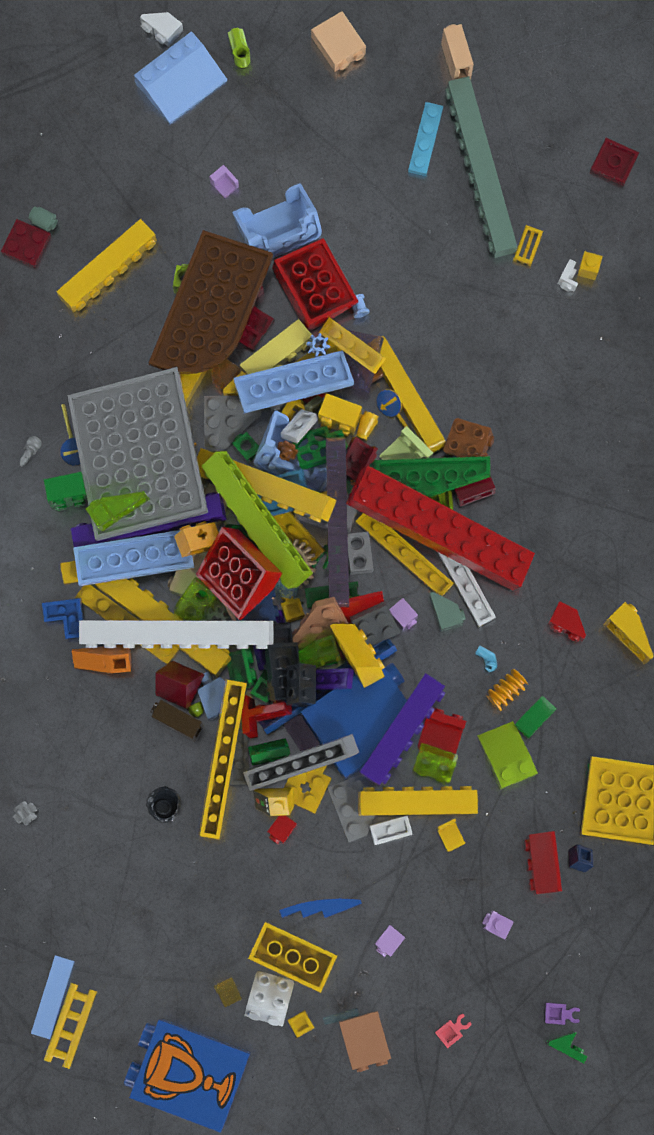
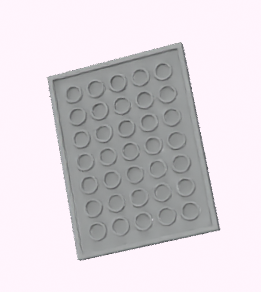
[67,367,208,541]

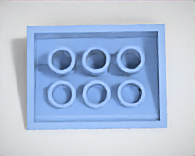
[134,31,227,124]

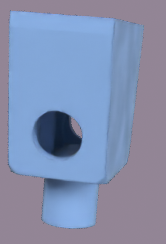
[197,671,225,721]

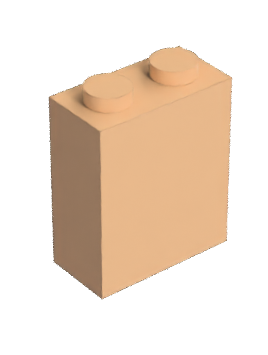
[311,11,366,72]
[441,24,474,80]

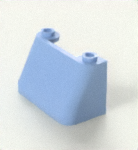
[232,183,322,258]
[254,410,341,493]

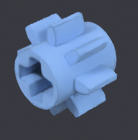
[306,333,330,357]

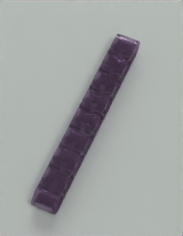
[326,437,349,607]

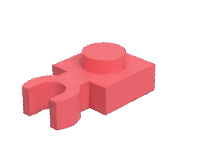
[435,1014,471,1049]

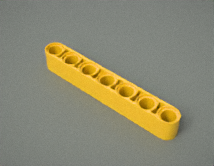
[367,336,446,453]

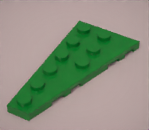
[376,456,491,497]

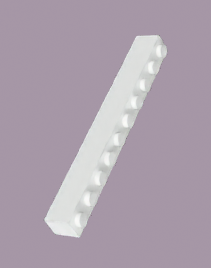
[79,620,273,649]

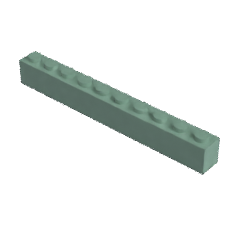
[445,76,517,258]

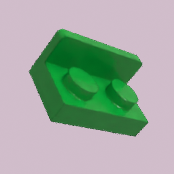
[248,738,290,765]

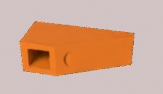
[72,644,132,673]

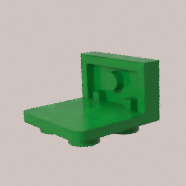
[227,648,258,689]

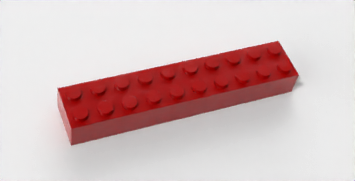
[346,466,535,590]

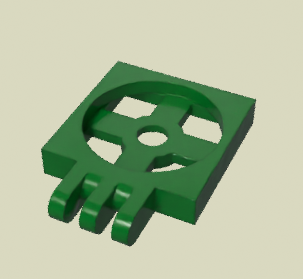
[292,426,348,470]

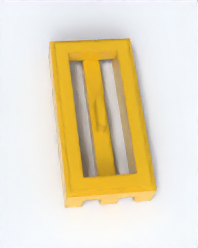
[513,225,543,266]

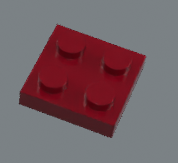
[1,219,51,268]

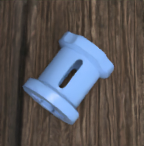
[352,294,370,318]

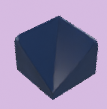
[568,844,594,872]

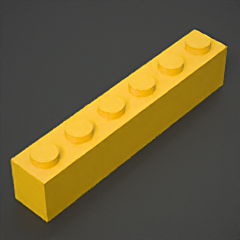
[56,219,157,313]
[358,786,478,816]

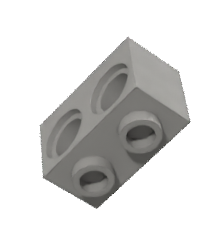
[342,531,373,575]

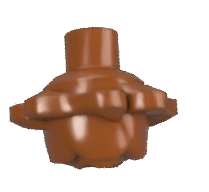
[277,440,298,461]

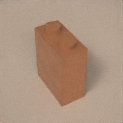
[339,1011,391,1072]

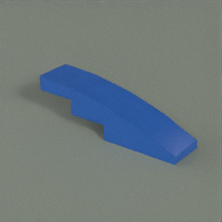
[279,898,362,918]

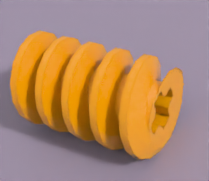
[486,669,529,711]

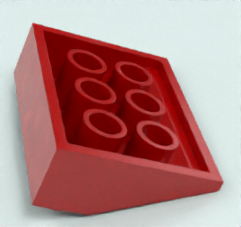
[272,238,359,331]
[196,527,282,620]

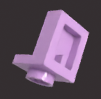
[482,911,513,940]

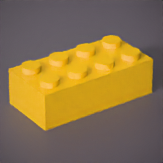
[248,922,337,993]

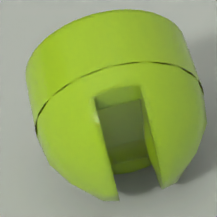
[188,701,204,717]

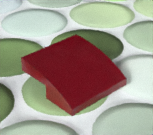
[239,306,275,351]

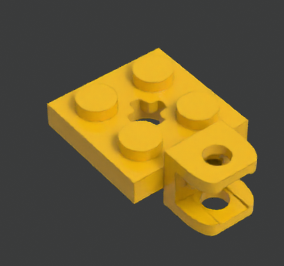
[284,765,332,814]

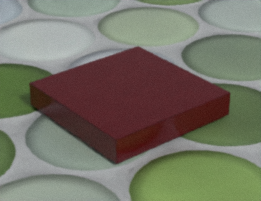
[590,138,639,186]

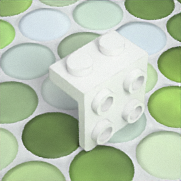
[244,971,294,1026]

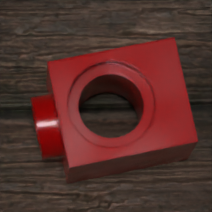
[267,815,297,844]

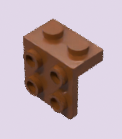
[444,418,494,457]

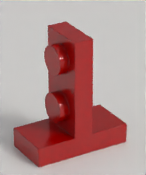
[241,695,292,738]

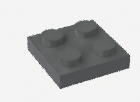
[350,601,401,646]

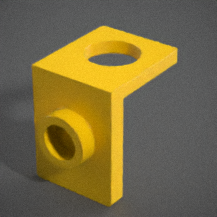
[436,819,465,852]

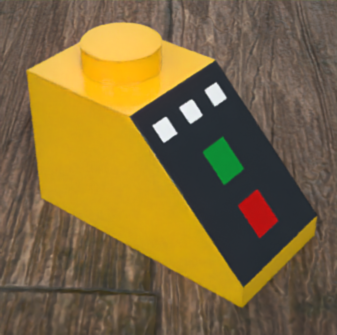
[253,788,294,816]

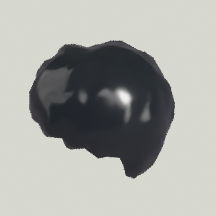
[146,786,181,823]

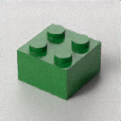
[43,472,88,511]

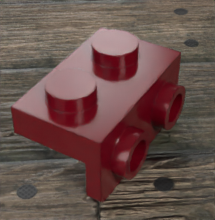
[336,437,378,481]

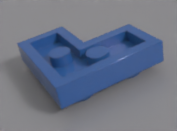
[42,598,84,639]

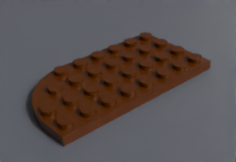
[148,230,273,374]

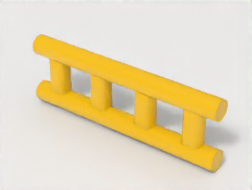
[44,983,97,1069]

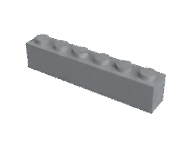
[243,734,359,791]

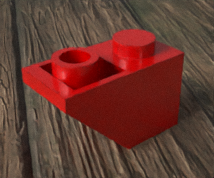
[548,601,586,642]

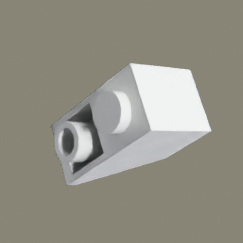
[140,12,183,47]

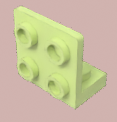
[379,426,433,460]

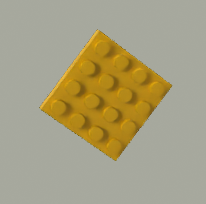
[581,756,654,845]

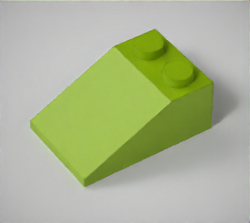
[477,721,538,790]

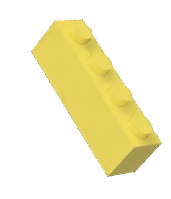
[240,319,312,375]

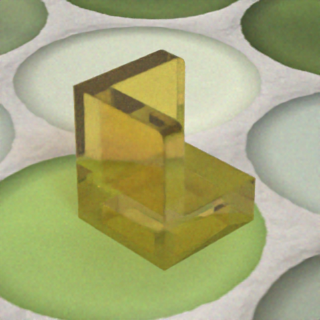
[214,977,243,1007]

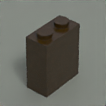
[150,700,204,743]

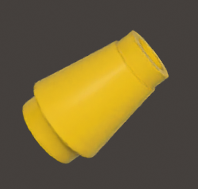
[356,411,379,440]

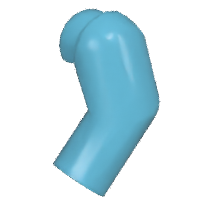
[475,645,498,672]

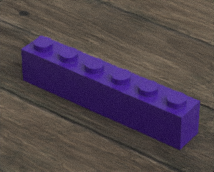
[359,673,446,786]

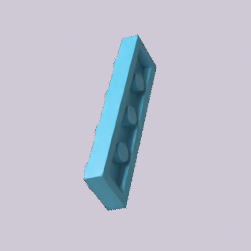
[408,102,443,176]

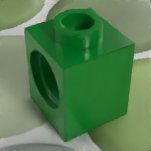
[232,432,259,465]

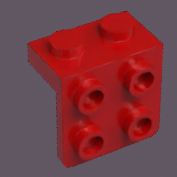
[417,708,467,760]

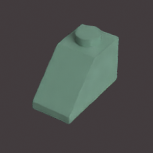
[429,592,466,632]

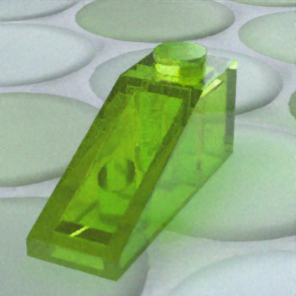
[86,491,150,532]

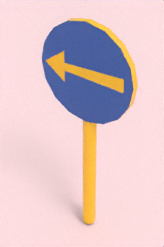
[377,389,410,429]

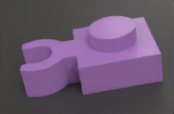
[544,1003,580,1025]

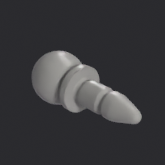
[19,436,42,467]

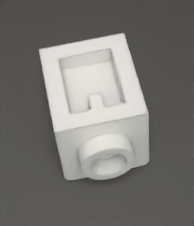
[558,259,578,292]

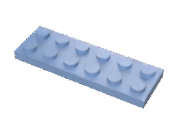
[234,350,354,413]
[73,530,194,586]

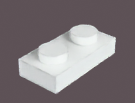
[281,409,318,443]
[369,815,413,845]

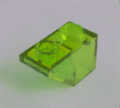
[299,635,340,668]

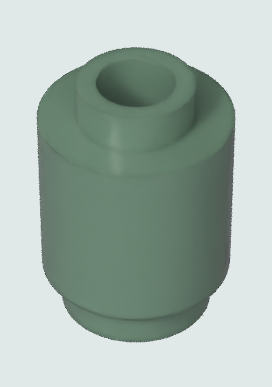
[28,206,58,231]

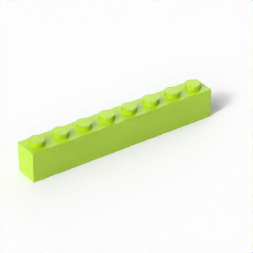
[201,451,313,589]

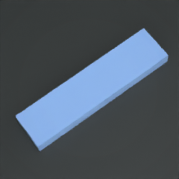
[31,956,75,1039]

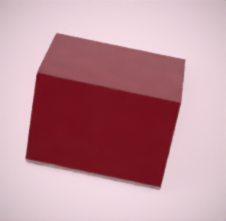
[155,661,205,709]

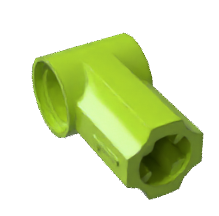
[228,28,250,68]

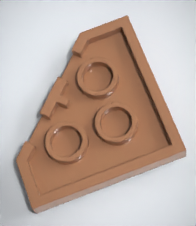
[292,597,349,650]

